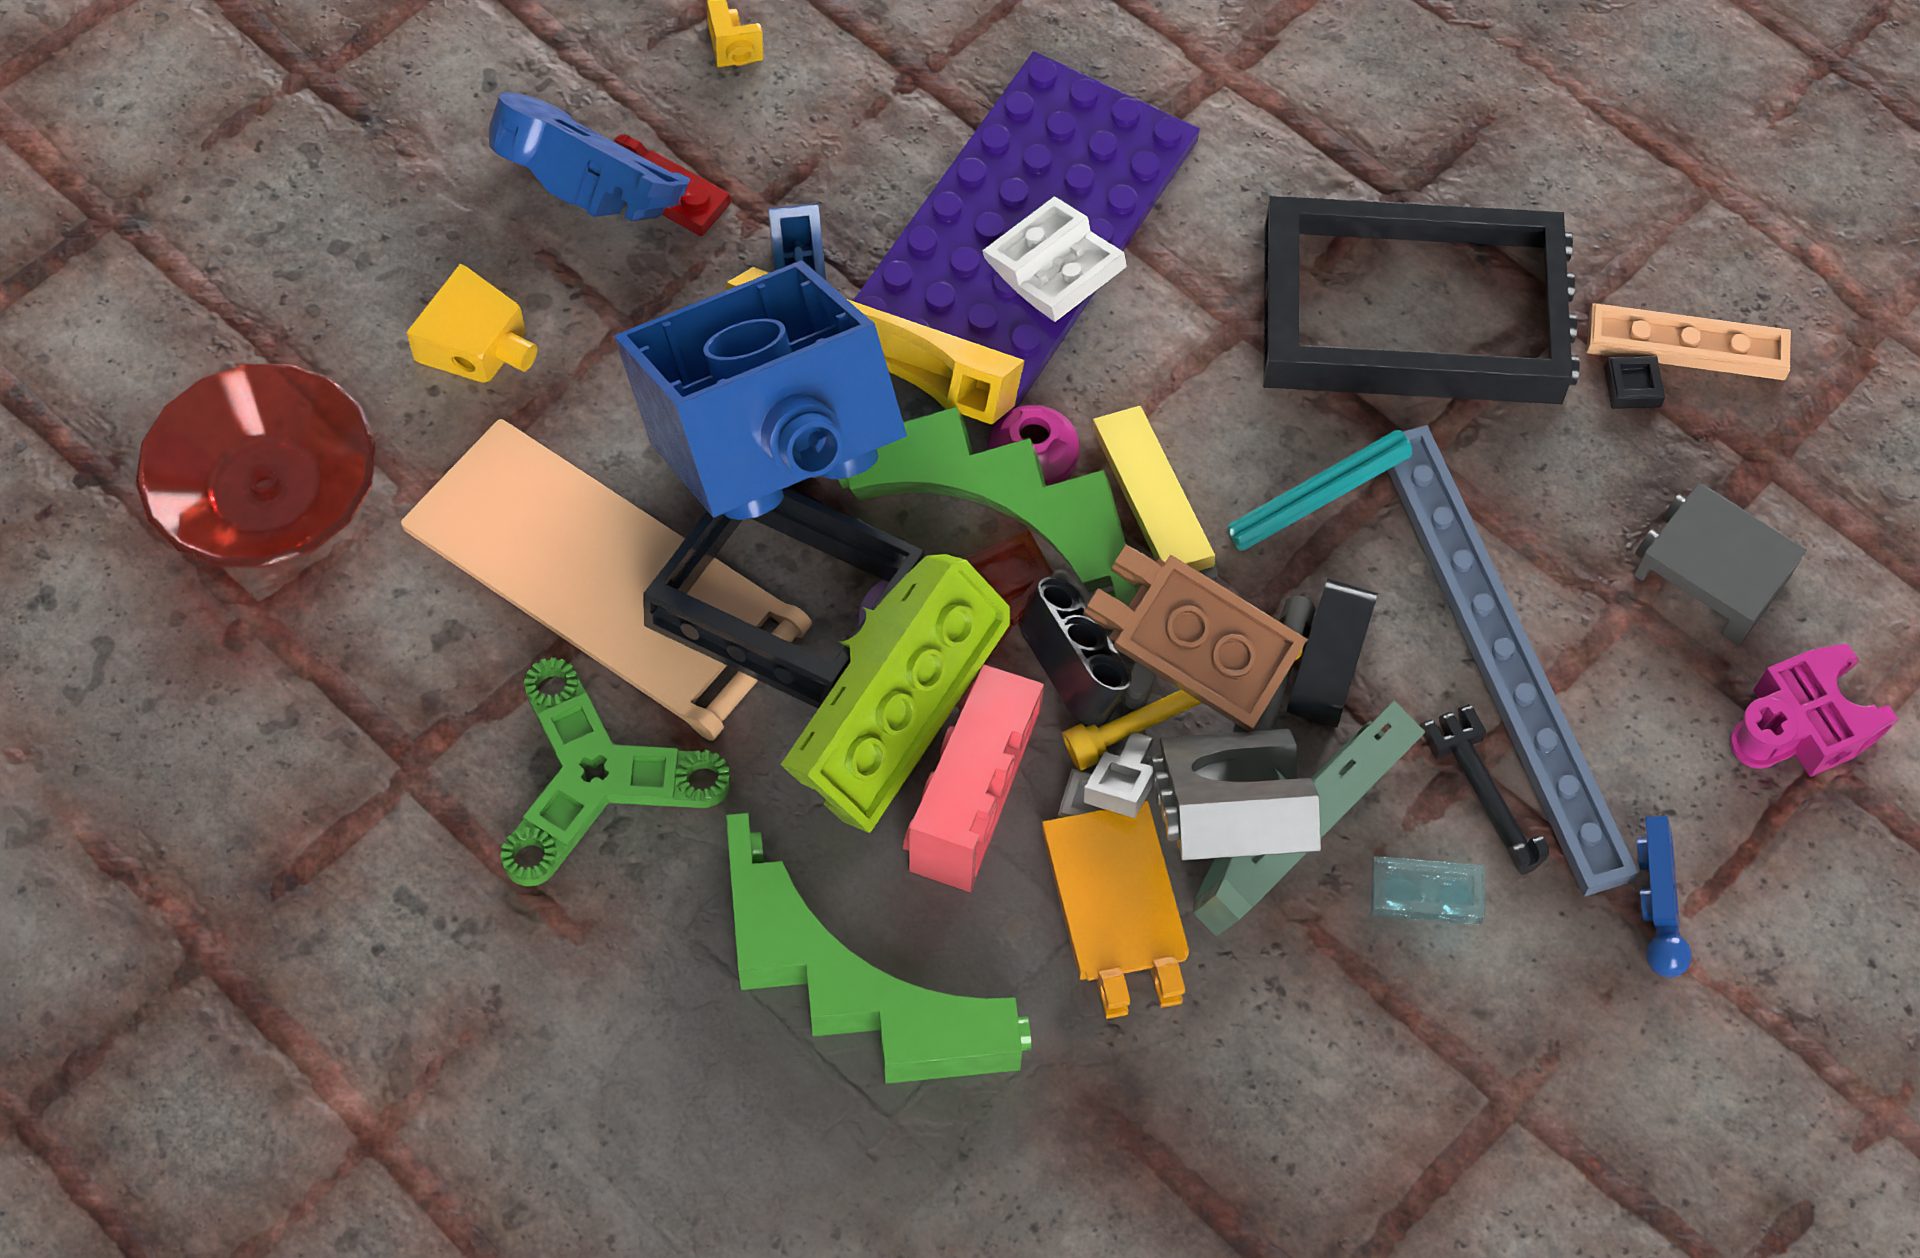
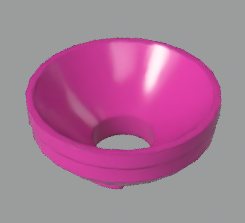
[987,405,1079,486]

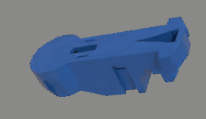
[489,92,690,221]

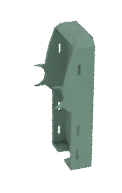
[1193,700,1425,937]

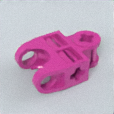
[1730,644,1899,777]

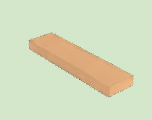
[1587,303,1791,380]

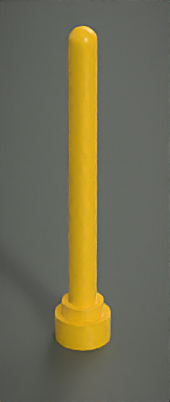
[1062,650,1302,771]

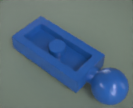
[1637,816,1692,978]

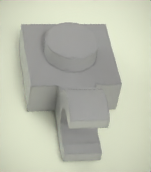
[1084,732,1154,818]

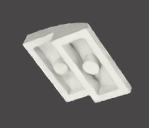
[982,196,1127,322]

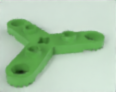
[501,657,731,886]

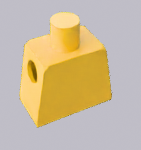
[406,264,538,383]

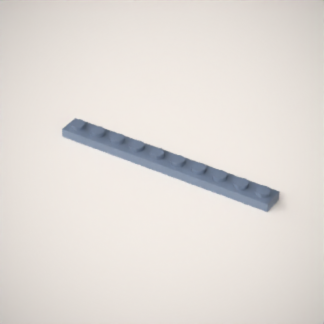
[1380,425,1639,897]

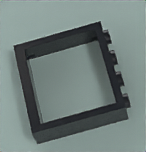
[643,487,924,709]

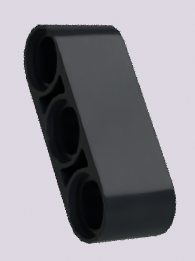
[1018,577,1132,726]
[1286,578,1378,728]

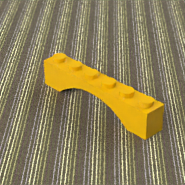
[725,267,1025,425]

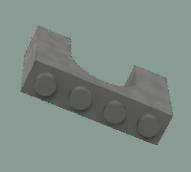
[1151,729,1321,860]

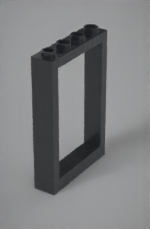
[1263,196,1580,404]

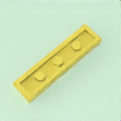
[1093,406,1215,571]

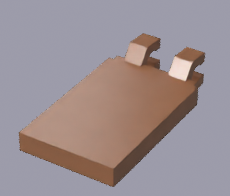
[1083,544,1308,731]

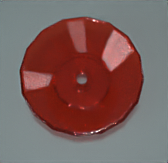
[135,364,377,568]

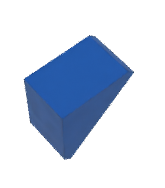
[768,203,826,281]

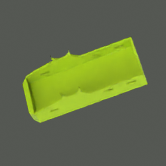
[780,554,1010,833]

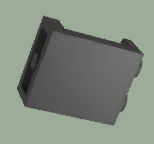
[1634,482,1807,646]

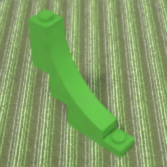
[839,407,1138,606]
[726,813,1031,1084]

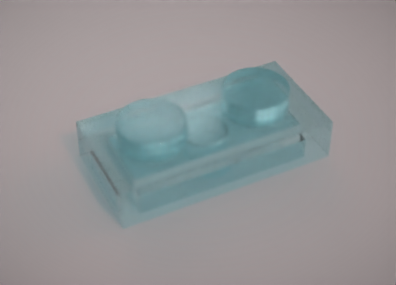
[1371,856,1485,925]

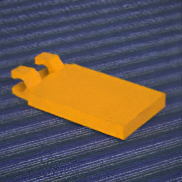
[1041,801,1189,1019]

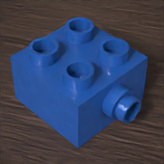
[614,260,907,520]

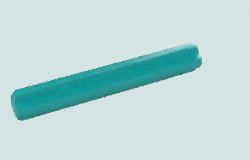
[1227,430,1412,551]

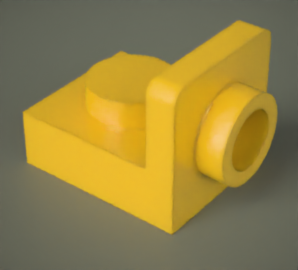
[706,0,763,68]

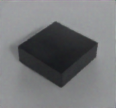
[1604,356,1665,409]

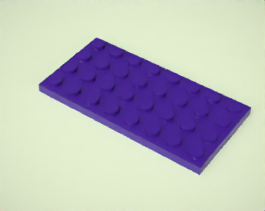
[853,51,1200,411]

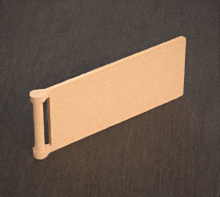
[401,419,812,741]

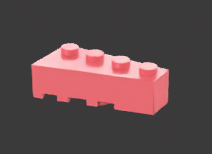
[903,664,1044,893]

